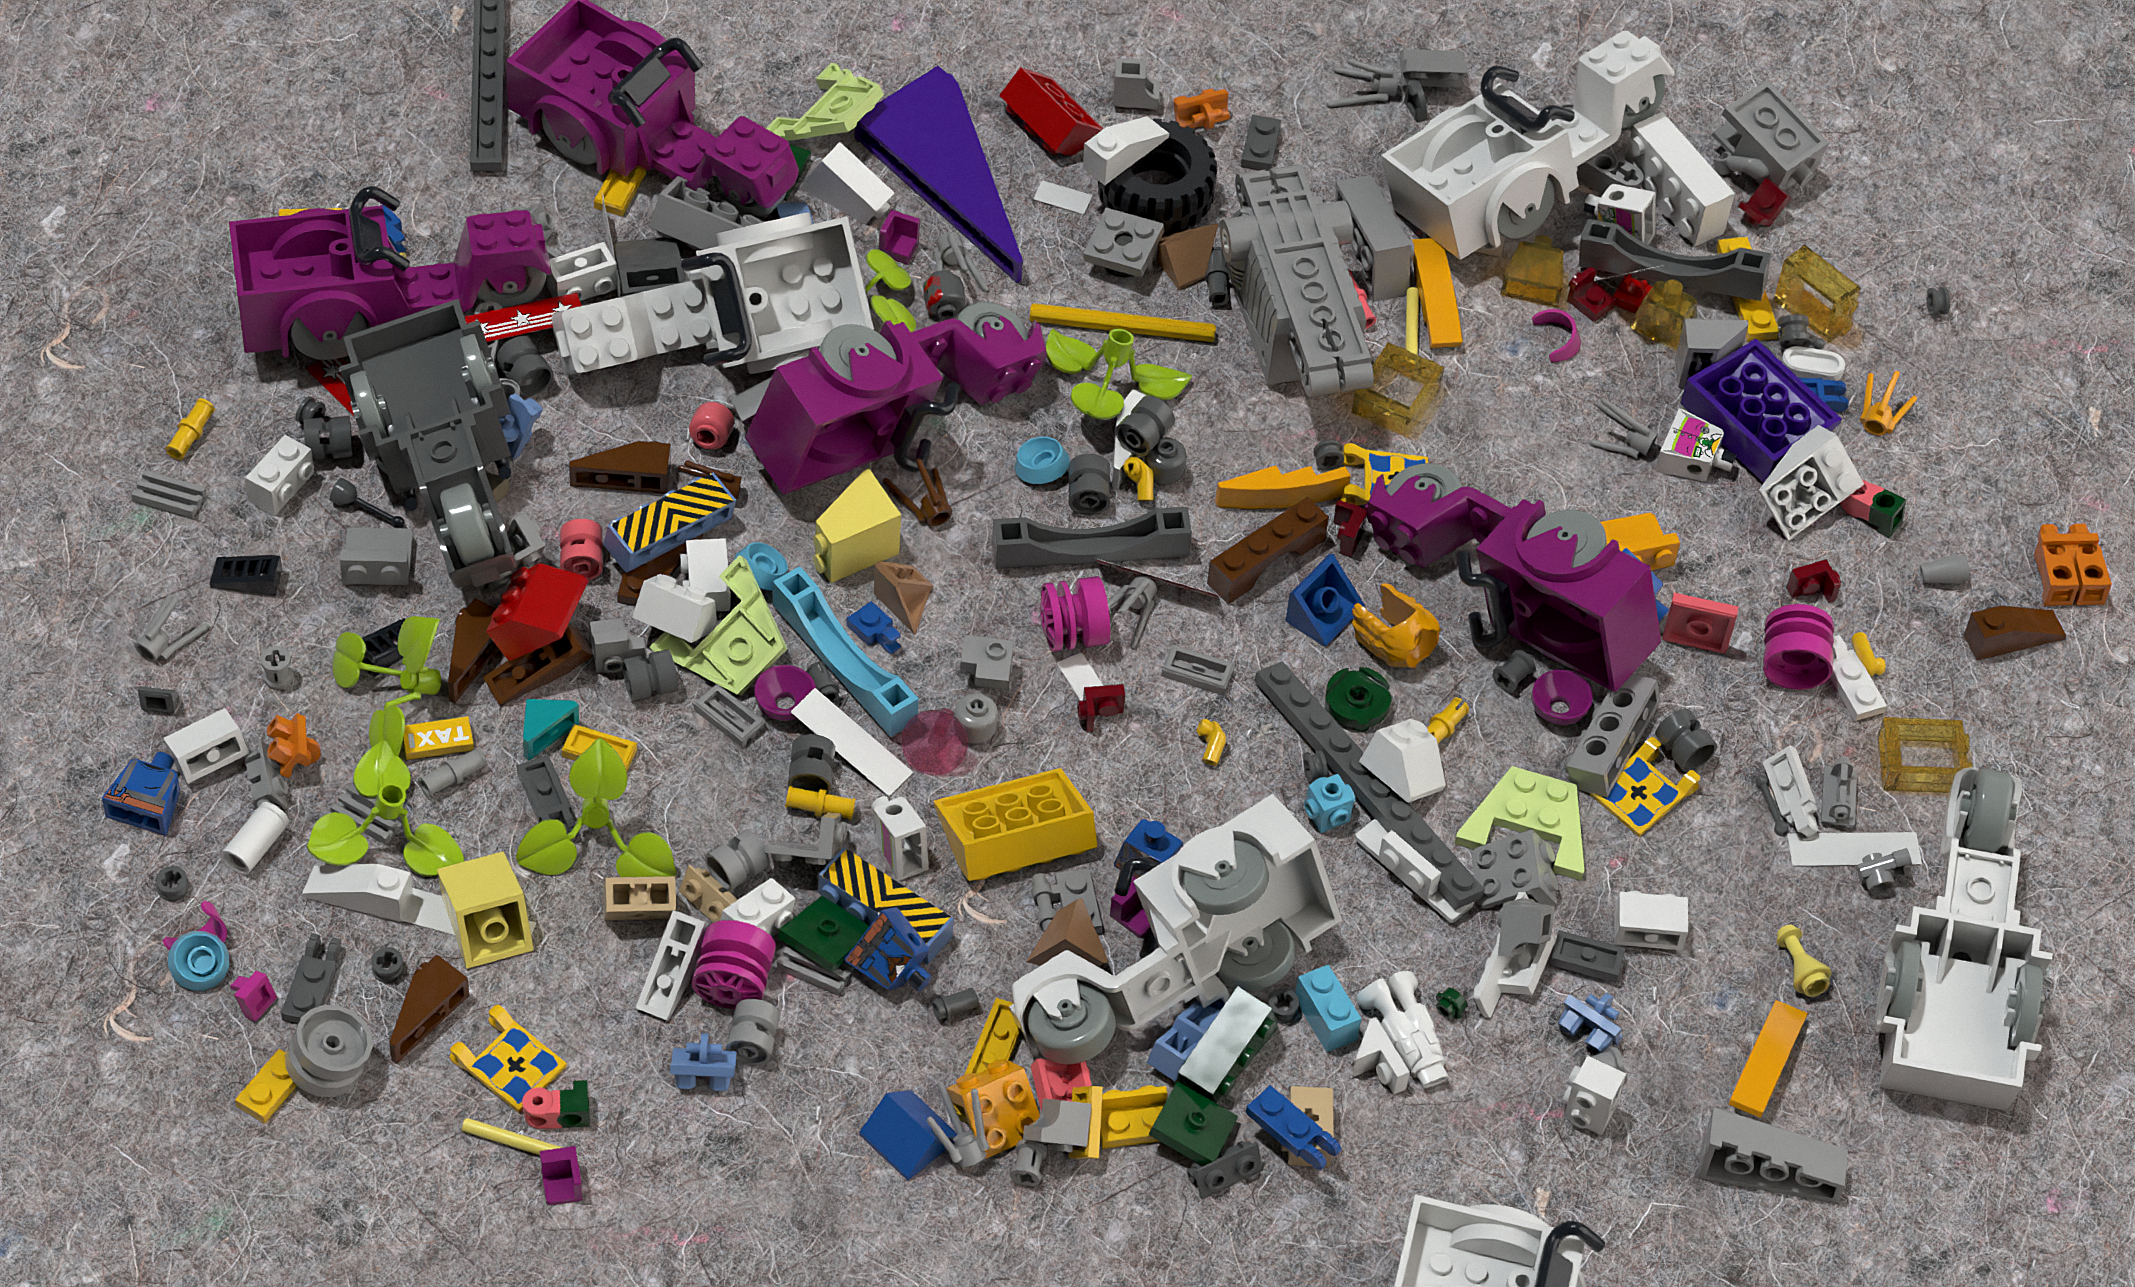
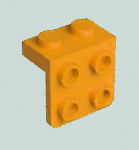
[1600,513,1680,570]
[946,1059,1040,1158]

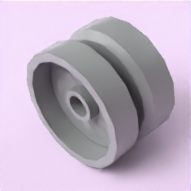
[285,1005,373,1097]

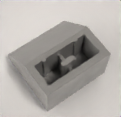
[1675,318,1748,388]

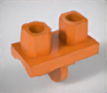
[1173,88,1230,130]
[267,713,321,778]

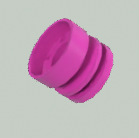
[1040,576,1110,652]
[1763,604,1834,690]
[692,920,776,1009]

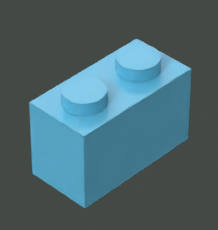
[1295,964,1361,1052]

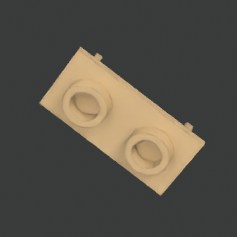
[679,865,738,923]

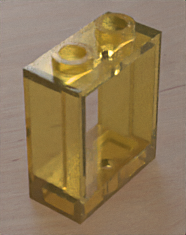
[1773,244,1861,343]
[1351,342,1445,438]
[1877,717,1973,793]

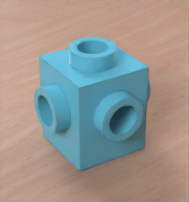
[1304,774,1355,833]

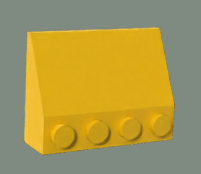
[933,768,1098,881]

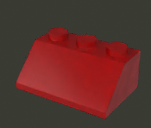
[999,67,1104,156]
[486,563,589,661]

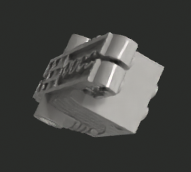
[1220,165,1374,398]

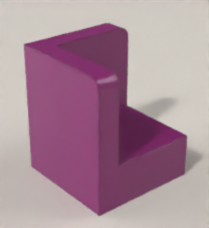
[879,209,920,265]
[1109,876,1150,938]
[540,1146,582,1206]

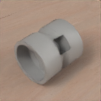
[705,829,770,892]
[726,999,780,1065]

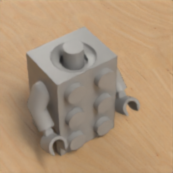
[1712,80,1829,191]

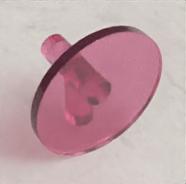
[901,708,968,775]

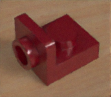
[1738,178,1792,227]
[1567,266,1617,322]
[1333,500,1367,558]
[1786,559,1841,603]
[1077,684,1125,732]

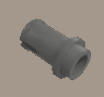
[806,662,840,703]
[932,987,979,1021]

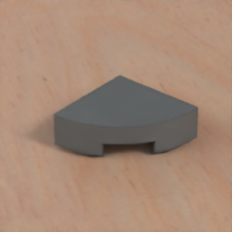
[1404,78,1427,123]

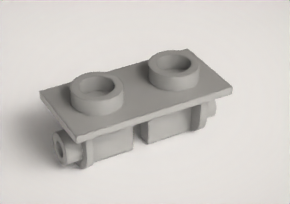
[245,739,288,810]
[1821,757,1858,827]

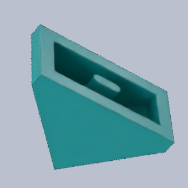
[523,699,580,761]

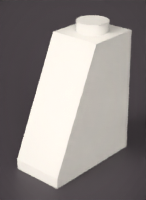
[800,142,894,224]

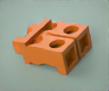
[2034,523,2112,606]

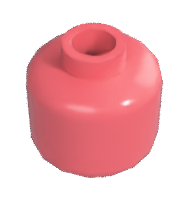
[689,402,735,450]

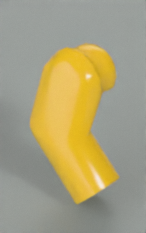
[1123,457,1154,501]
[1851,632,1886,677]
[1196,719,1226,766]

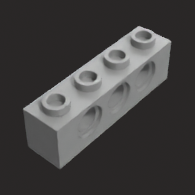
[1565,674,1660,797]

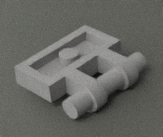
[1031,868,1102,934]

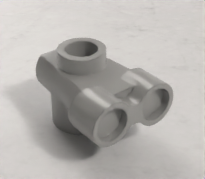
[1857,848,1912,894]

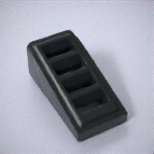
[210,555,282,596]
[362,618,406,678]

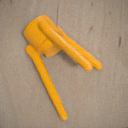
[1859,371,1917,436]

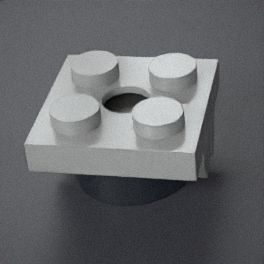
[1083,208,1164,278]

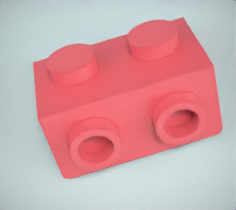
[1030,1058,1092,1111]

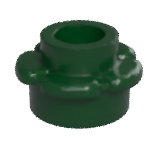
[1436,987,1468,1019]

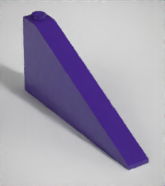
[854,66,1023,283]

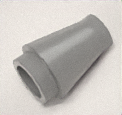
[1920,553,1970,585]

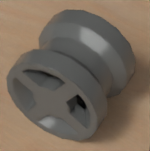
[1777,314,1811,348]

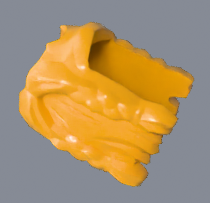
[1352,583,1441,668]

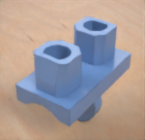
[499,393,543,459]
[1558,993,1623,1054]
[670,1033,737,1091]

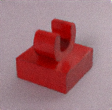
[1613,274,1653,316]

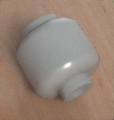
[954,693,998,743]

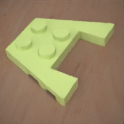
[766,63,884,141]
[650,555,788,696]
[1454,766,1585,881]

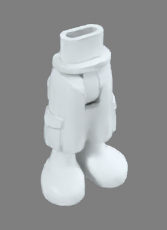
[1356,971,1448,1088]

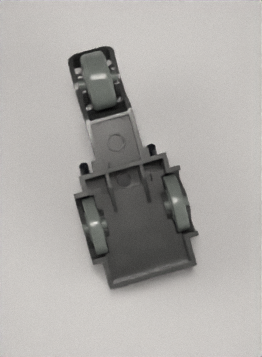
[339,299,517,588]

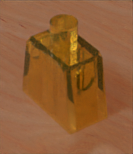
[1500,235,1563,308]
[1630,280,1697,352]

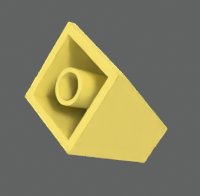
[813,469,901,583]
[437,851,534,969]

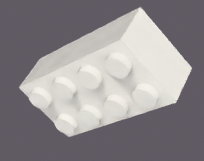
[1625,112,1735,247]

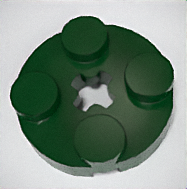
[1324,667,1392,732]

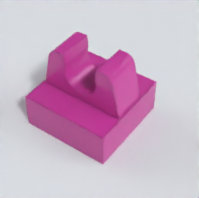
[230,970,277,1022]

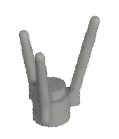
[1327,59,1398,107]
[934,232,988,292]
[1590,398,1658,459]
[1107,575,1157,649]
[134,594,210,662]
[927,1082,989,1167]

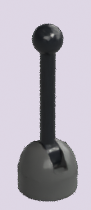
[329,478,405,528]

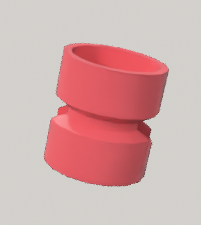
[560,519,603,580]

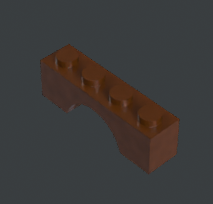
[1207,497,1329,605]

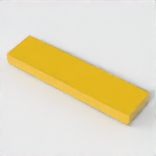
[949,997,1021,1123]

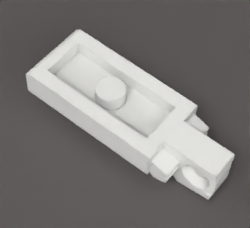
[1830,635,1887,721]
[1763,745,1819,837]

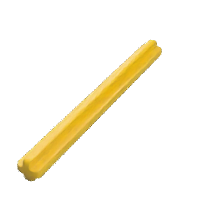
[1029,303,1216,342]

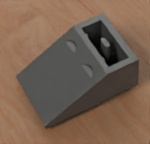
[612,237,686,297]

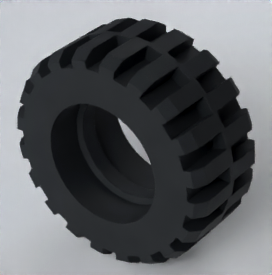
[1098,119,1217,236]

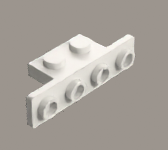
[1355,819,1474,923]
[1473,892,1555,1018]

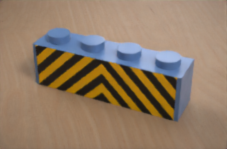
[603,472,736,573]
[818,847,954,965]

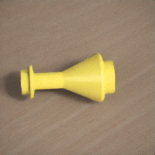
[1776,925,1832,997]

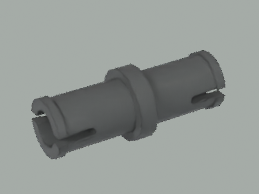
[1205,247,1230,306]

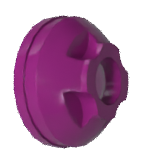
[755,665,816,721]
[1532,670,1593,725]

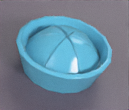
[1015,436,1070,484]
[734,542,788,591]
[168,931,230,991]

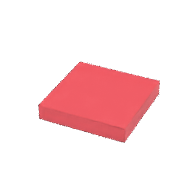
[1662,592,1739,654]

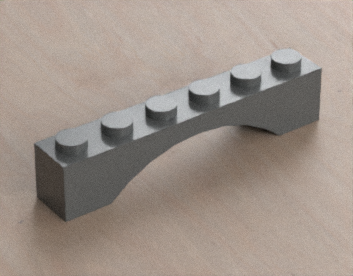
[1579,219,1771,301]
[992,507,1192,569]

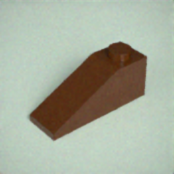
[569,441,671,494]
[448,598,498,704]
[1964,605,2067,661]
[483,623,594,706]
[389,954,469,1064]

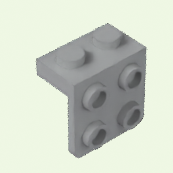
[478,512,546,592]
[340,527,413,586]
[764,812,847,865]
[1471,829,1558,909]

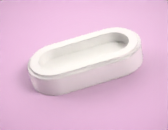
[1781,346,1845,381]

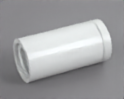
[221,802,289,875]

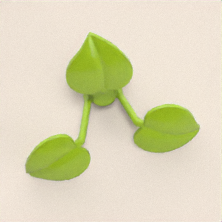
[865,249,916,332]
[1045,328,1192,420]
[332,616,442,757]
[516,738,677,877]
[307,740,464,877]

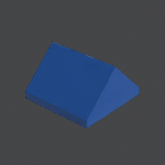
[1285,554,1365,646]
[859,1090,957,1181]

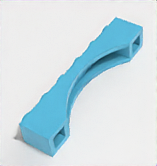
[773,566,919,737]

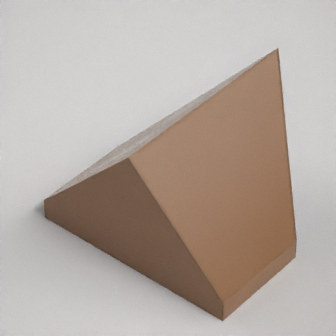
[1156,223,1219,290]
[874,561,934,635]
[1026,898,1109,967]

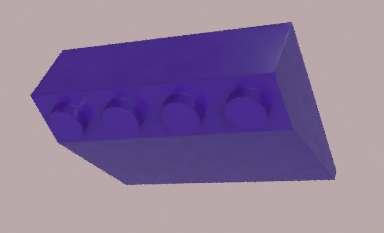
[1680,338,1842,483]

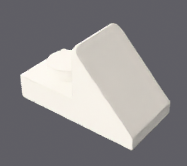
[1352,1017,1410,1095]

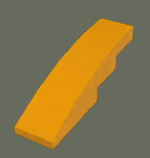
[1411,238,1463,348]
[1215,465,1351,509]
[1728,1000,1808,1118]

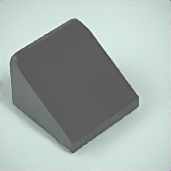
[138,686,179,713]

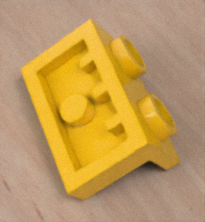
[1100,1085,1168,1149]

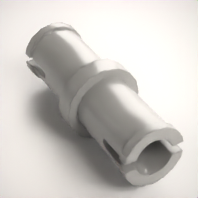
[418,747,487,797]

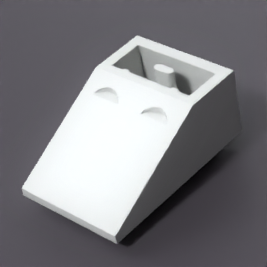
[1759,425,1864,541]

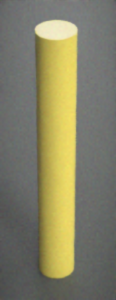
[1405,287,1419,368]
[462,1118,563,1155]

